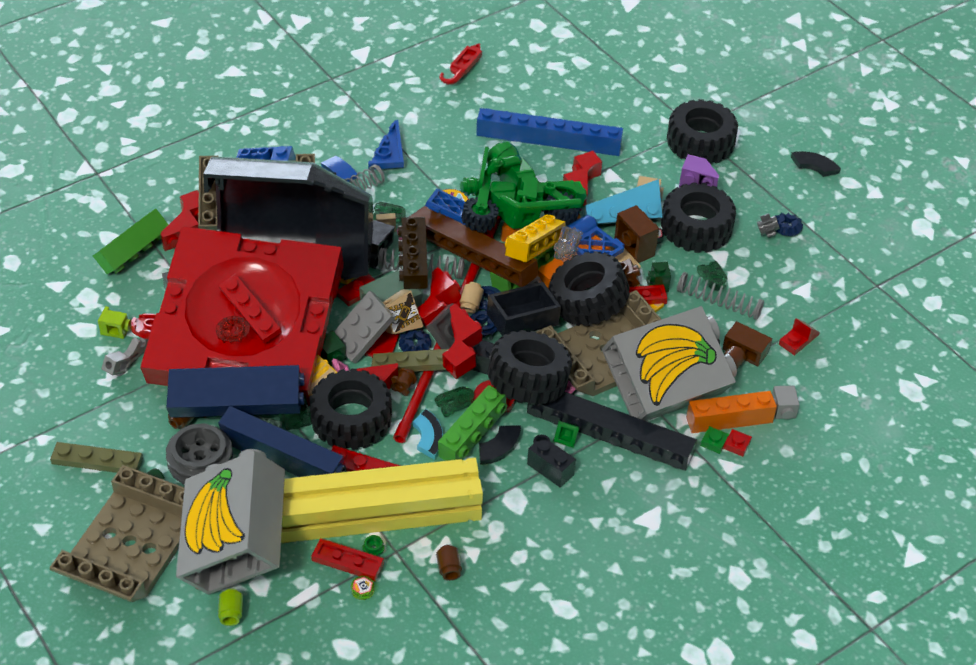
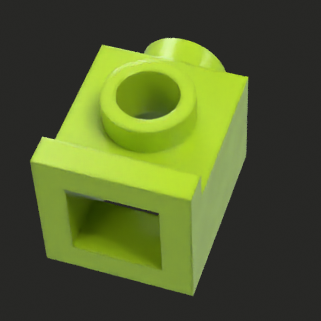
[98,306,132,339]

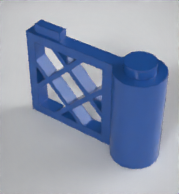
[425,188,477,231]
[560,215,624,257]

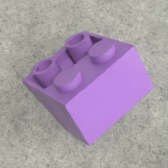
[679,154,719,188]

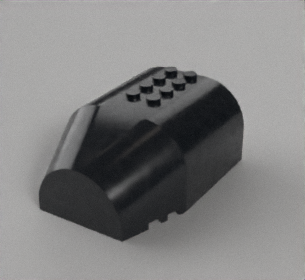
[203,156,373,280]

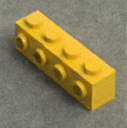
[505,215,566,262]

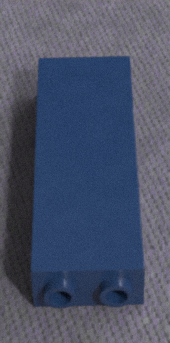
[166,365,305,417]
[218,406,347,477]

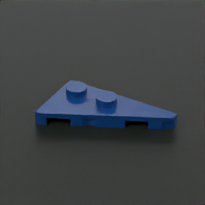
[368,120,404,170]

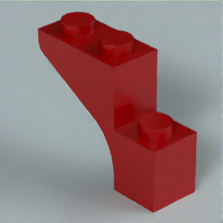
[563,151,602,211]
[161,190,199,251]
[417,267,461,332]
[442,304,482,379]

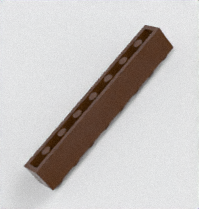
[409,206,539,287]

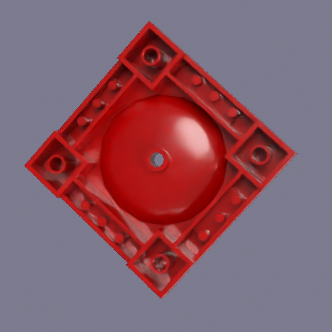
[140,226,344,406]

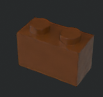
[722,321,773,367]

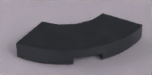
[791,151,841,177]
[479,425,521,465]

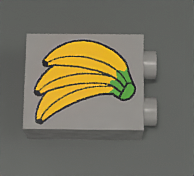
[601,306,737,421]
[176,449,285,595]

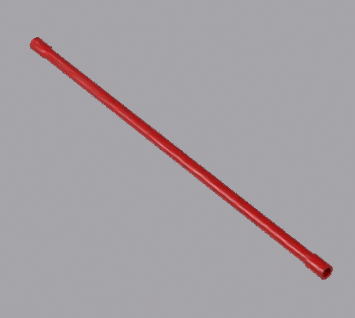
[393,215,501,443]

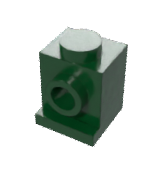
[646,262,671,292]

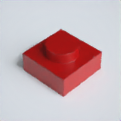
[723,429,752,457]

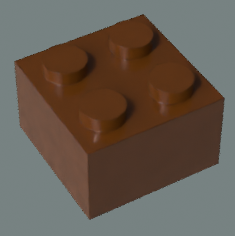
[614,205,659,263]

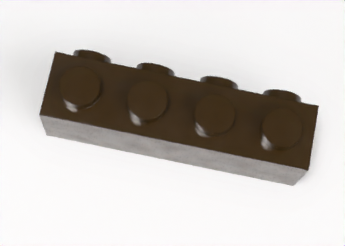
[398,217,428,289]

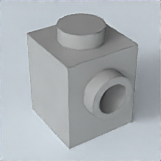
[772,385,799,419]

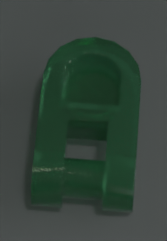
[373,202,406,224]
[697,261,727,290]
[434,386,474,417]

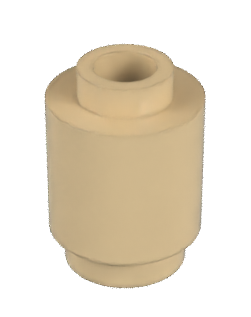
[459,282,484,313]

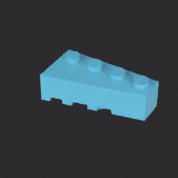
[582,179,662,224]

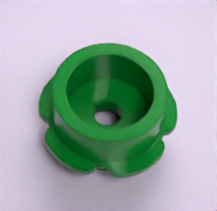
[362,535,385,556]

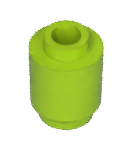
[218,589,243,626]

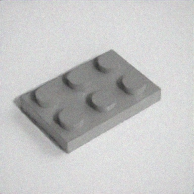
[334,290,396,364]

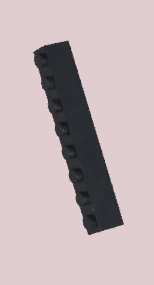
[527,392,697,471]

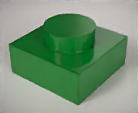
[700,426,729,454]

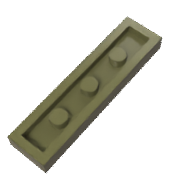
[371,349,448,372]
[50,442,143,473]

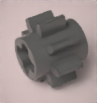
[757,213,780,237]

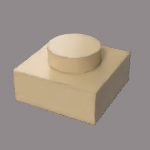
[376,213,396,232]

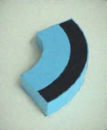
[413,409,443,460]

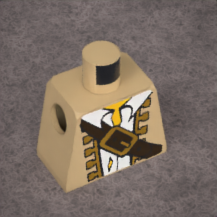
[382,289,423,334]

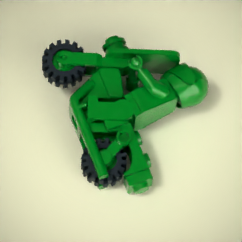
[460,142,587,232]

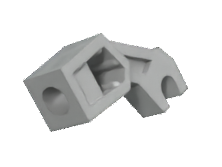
[102,337,148,376]

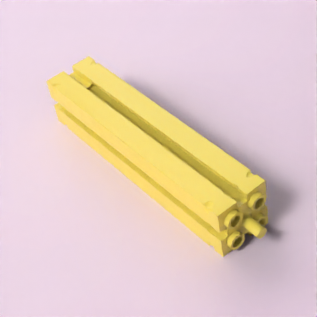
[281,458,483,543]

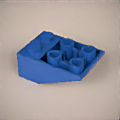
[236,146,296,161]

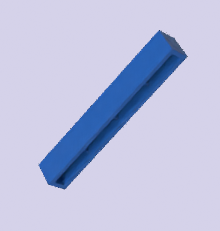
[476,108,623,156]

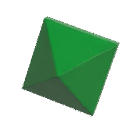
[553,421,580,448]

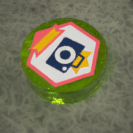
[351,576,374,600]

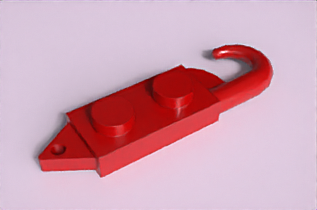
[439,43,482,84]

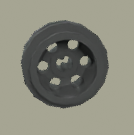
[166,423,233,484]

